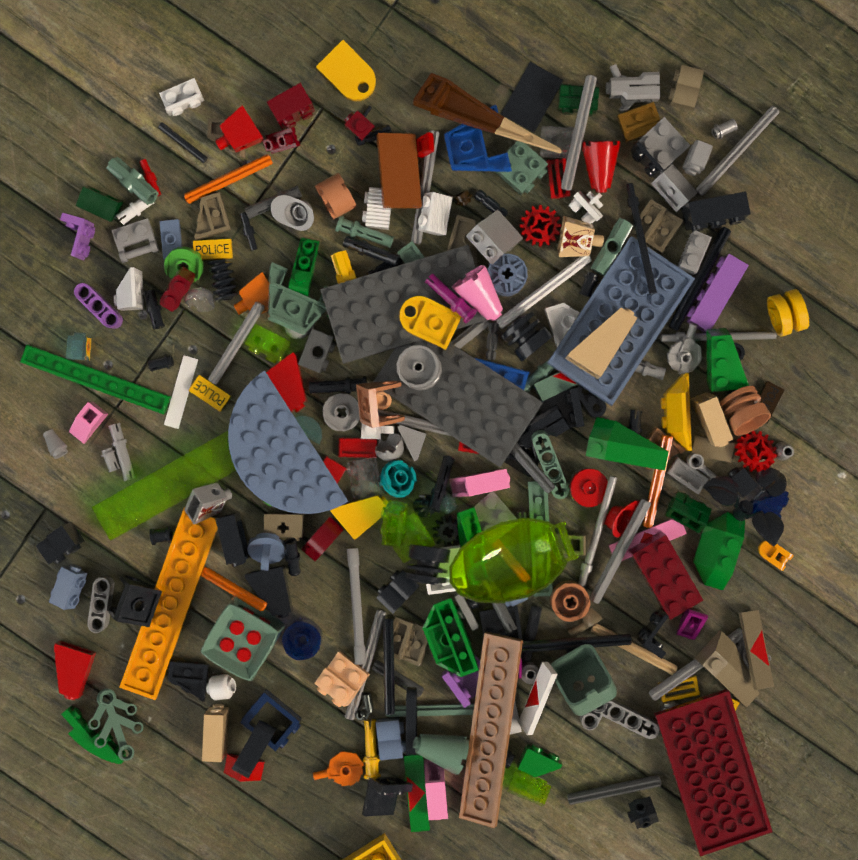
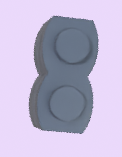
[376,717,406,760]

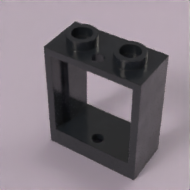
[215,512,250,567]

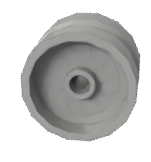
[396,345,442,390]

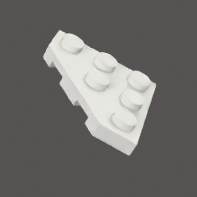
[544,303,580,348]

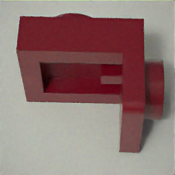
[344,110,375,141]

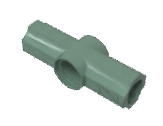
[106,156,159,205]
[590,218,634,276]

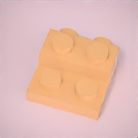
[314,651,370,707]

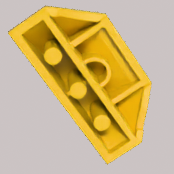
[661,373,692,451]

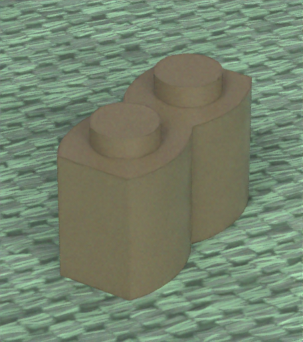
[668,65,704,111]

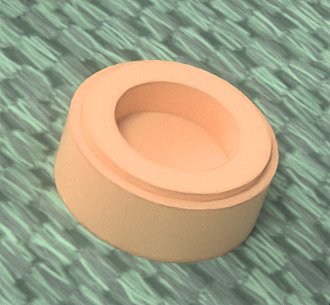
[376,391,392,410]

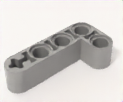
[580,699,659,739]

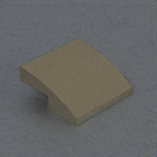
[630,199,684,254]
[383,617,429,666]

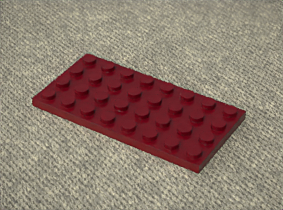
[654,689,773,857]

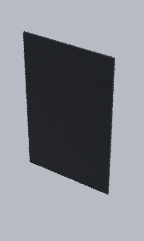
[501,62,563,133]

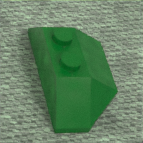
[693,512,746,590]
[422,598,479,677]

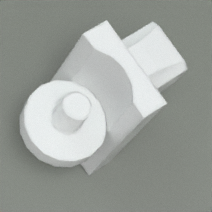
[569,191,603,224]

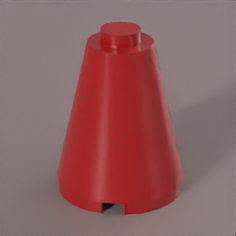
[581,140,620,193]

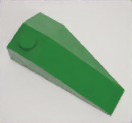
[586,417,669,471]

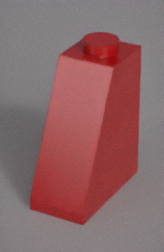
[266,352,307,413]
[54,641,96,700]

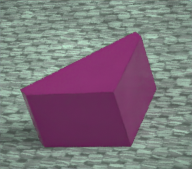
[676,608,708,640]

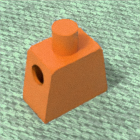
[234,272,269,315]

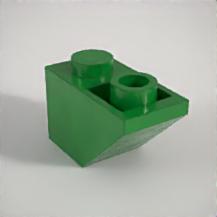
[517,744,563,777]

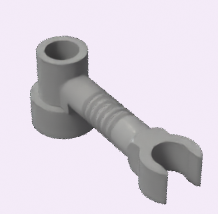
[686,453,718,480]

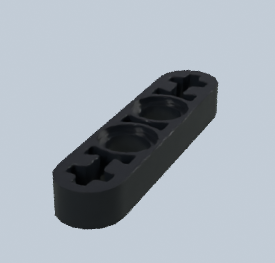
[406,687,417,756]

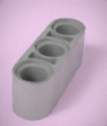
[87,576,114,633]

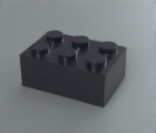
[682,191,751,232]

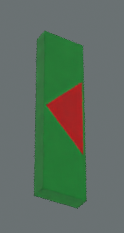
[404,754,430,832]

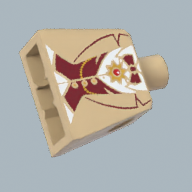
[557,216,604,257]

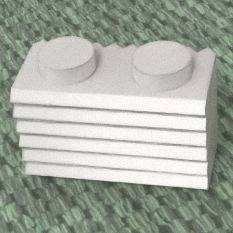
[362,187,391,230]
[418,192,452,236]

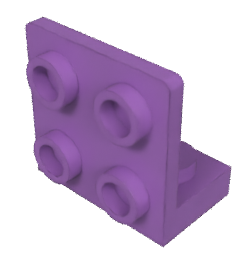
[60,213,95,261]
[442,653,480,708]

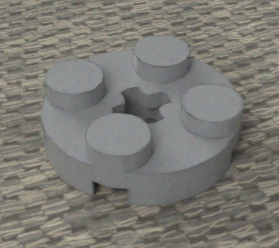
[323,393,360,431]

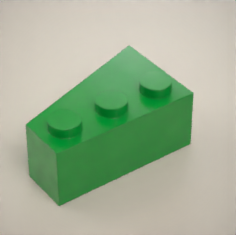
[707,328,749,392]

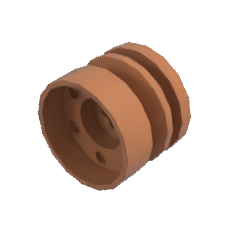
[720,386,771,436]

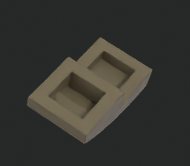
[692,436,736,463]

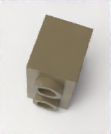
[264,513,304,541]

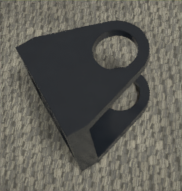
[108,575,162,627]

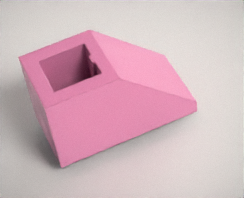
[69,402,108,444]

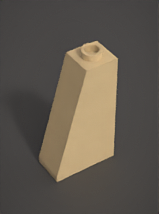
[565,308,637,379]

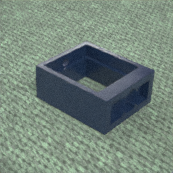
[240,689,301,751]

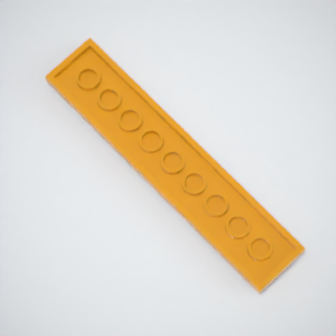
[119,507,218,700]

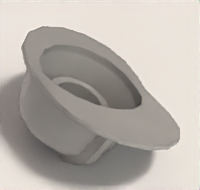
[271,195,314,231]

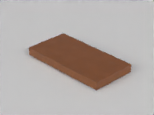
[377,133,422,209]

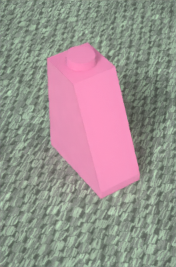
[449,469,510,497]
[424,759,448,820]

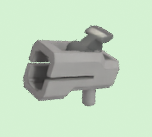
[605,64,660,113]

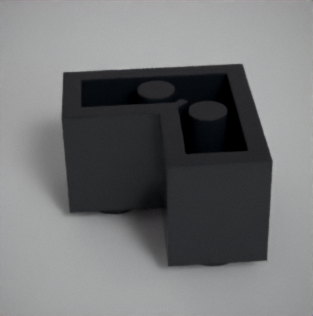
[36,523,85,565]

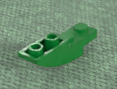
[61,705,127,765]

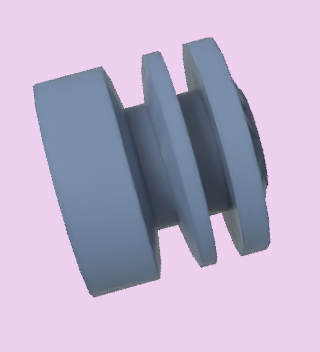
[488,254,528,297]

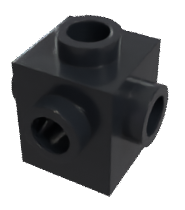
[627,796,659,829]

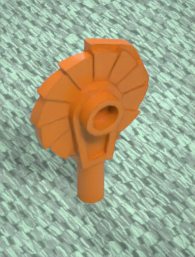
[313,751,364,786]

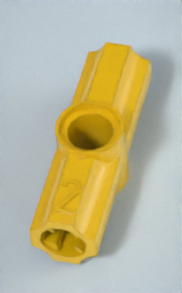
[331,250,357,284]

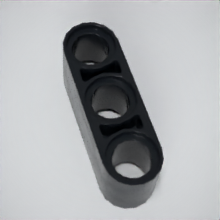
[232,720,276,778]

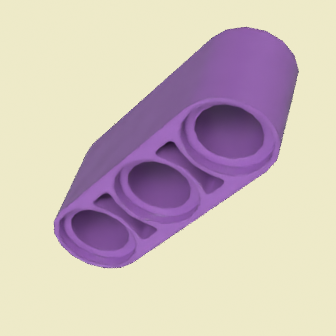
[74,283,123,329]

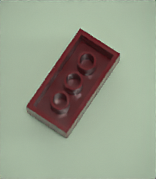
[628,531,703,620]

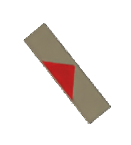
[739,610,774,690]

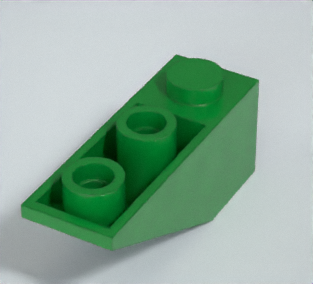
[289,238,320,297]

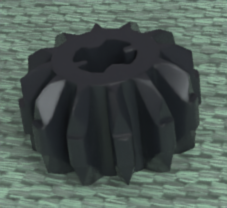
[432,515,460,547]

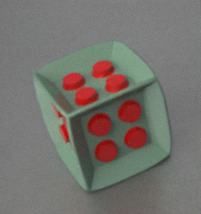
[200,596,285,681]

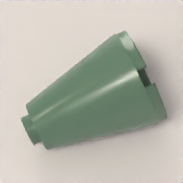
[413,734,469,775]

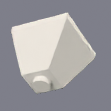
[114,267,144,311]

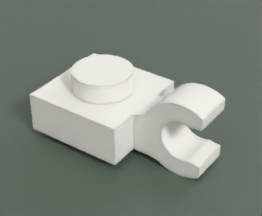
[361,423,395,439]

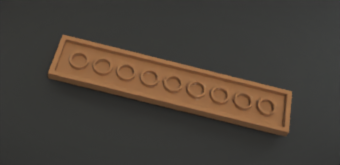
[459,632,523,828]

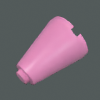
[452,265,503,321]

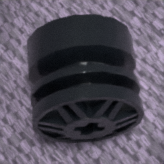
[501,311,553,362]
[405,544,451,585]

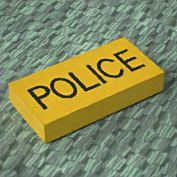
[193,239,233,260]
[188,375,231,412]

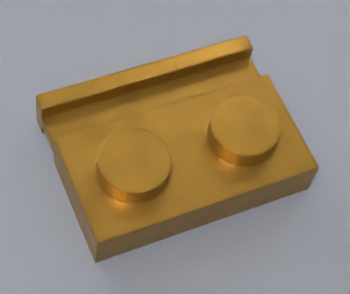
[617,102,660,143]

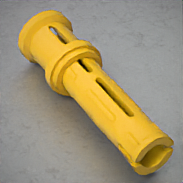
[363,719,381,779]

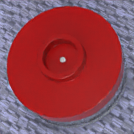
[568,468,608,507]

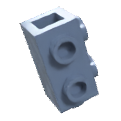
[49,564,87,610]

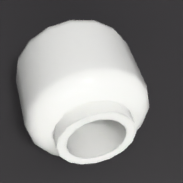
[206,674,236,700]

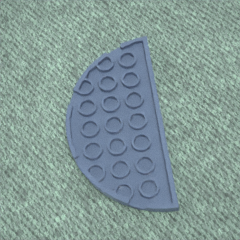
[228,370,349,514]

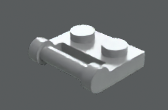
[111,218,159,263]

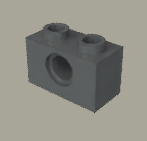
[298,329,336,374]

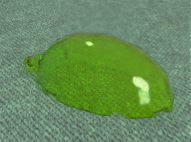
[449,518,578,603]

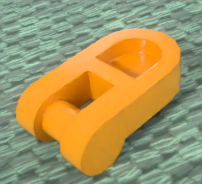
[758,540,793,571]

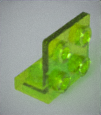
[383,511,435,563]

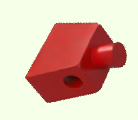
[215,105,264,152]

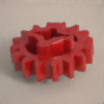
[519,205,562,248]
[734,431,777,472]

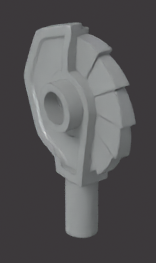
[667,323,702,374]

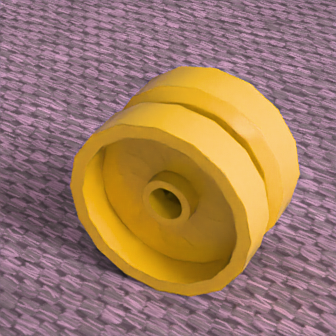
[767,289,809,337]

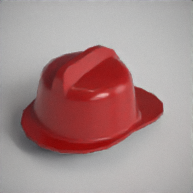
[604,501,640,538]

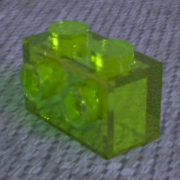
[245,324,292,364]
[380,500,408,548]
[506,770,551,806]

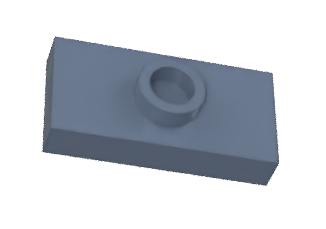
[159,219,182,260]

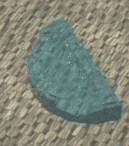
[295,416,322,445]

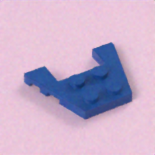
[444,105,512,172]

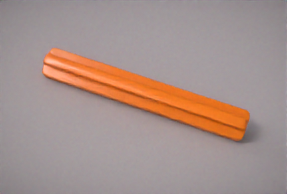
[201,567,267,611]

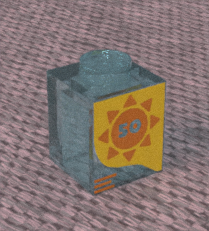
[66,332,92,361]

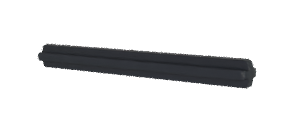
[669,227,731,331]
[521,634,632,653]

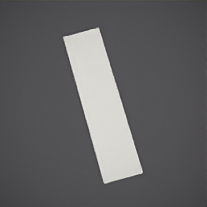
[164,355,198,429]

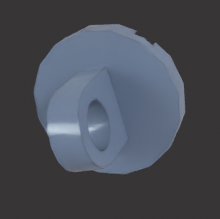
[247,533,286,571]

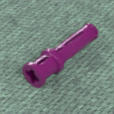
[425,274,477,324]

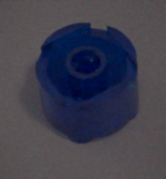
[282,619,323,660]

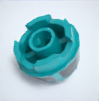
[378,460,417,498]

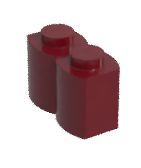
[160,266,195,312]

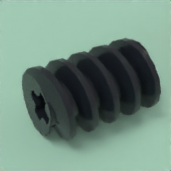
[208,260,238,302]

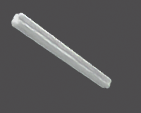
[496,256,591,329]

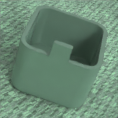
[551,644,617,716]

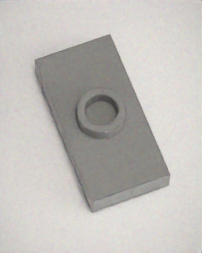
[666,457,709,495]
[454,592,479,631]

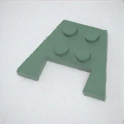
[268,262,328,335]

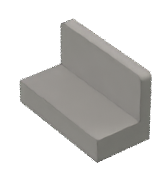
[651,165,697,212]

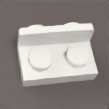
[159,78,205,116]

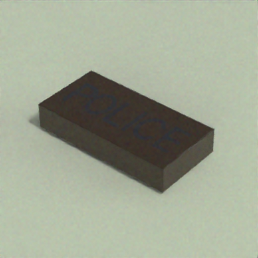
[759,381,785,424]

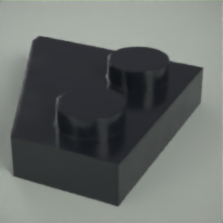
[168,660,209,702]

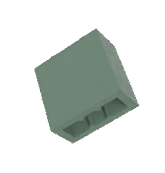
[494,141,548,196]

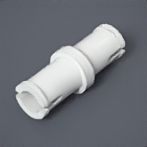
[116,199,155,225]

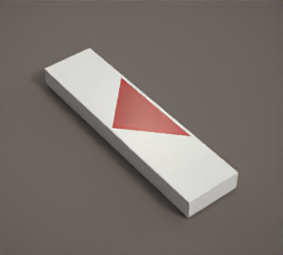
[518,662,557,735]

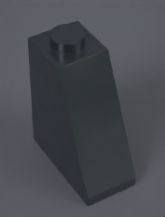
[245,565,293,618]

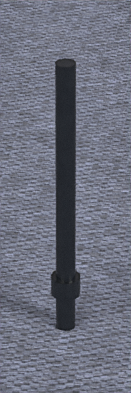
[626,183,657,295]

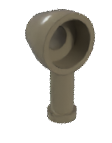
[568,608,603,638]

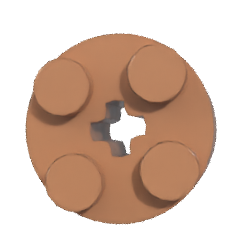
[315,173,357,219]
[550,580,590,622]

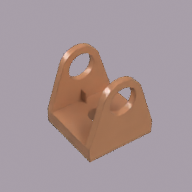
[356,381,405,428]

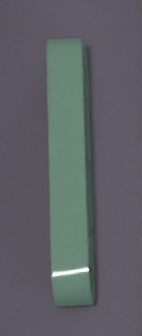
[531,430,569,499]

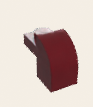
[301,517,344,562]

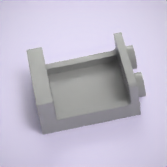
[466,210,523,264]

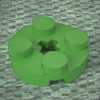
[164,247,204,284]

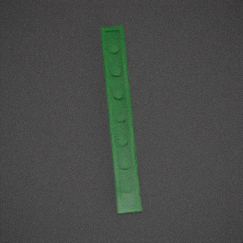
[20,344,171,415]

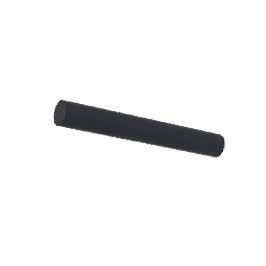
[158,122,208,164]

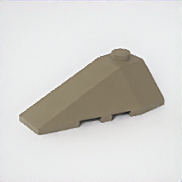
[695,630,759,708]

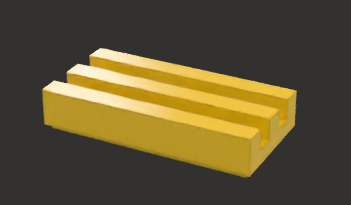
[658,675,700,702]

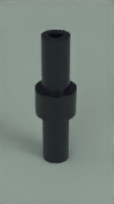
[239,212,258,251]

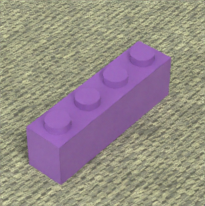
[686,254,749,333]

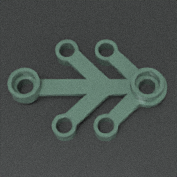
[88,689,144,761]

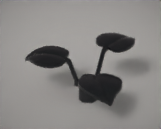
[703,468,787,546]

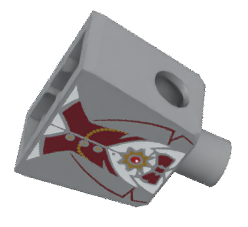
[184,483,232,525]

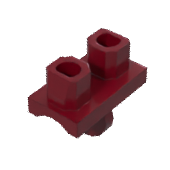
[263,127,300,154]

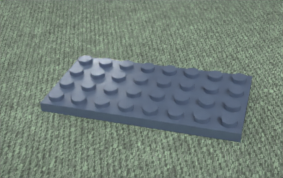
[547,236,695,406]

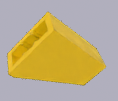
[330,495,391,540]

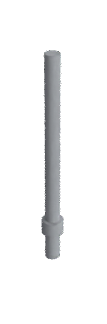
[660,331,776,342]
[578,475,617,586]

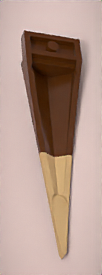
[413,73,561,153]

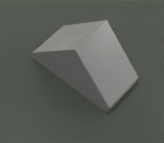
[398,425,426,461]

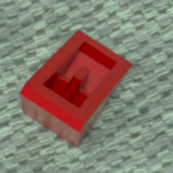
[224,753,265,782]

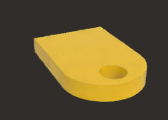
[316,40,376,101]
[399,296,461,350]

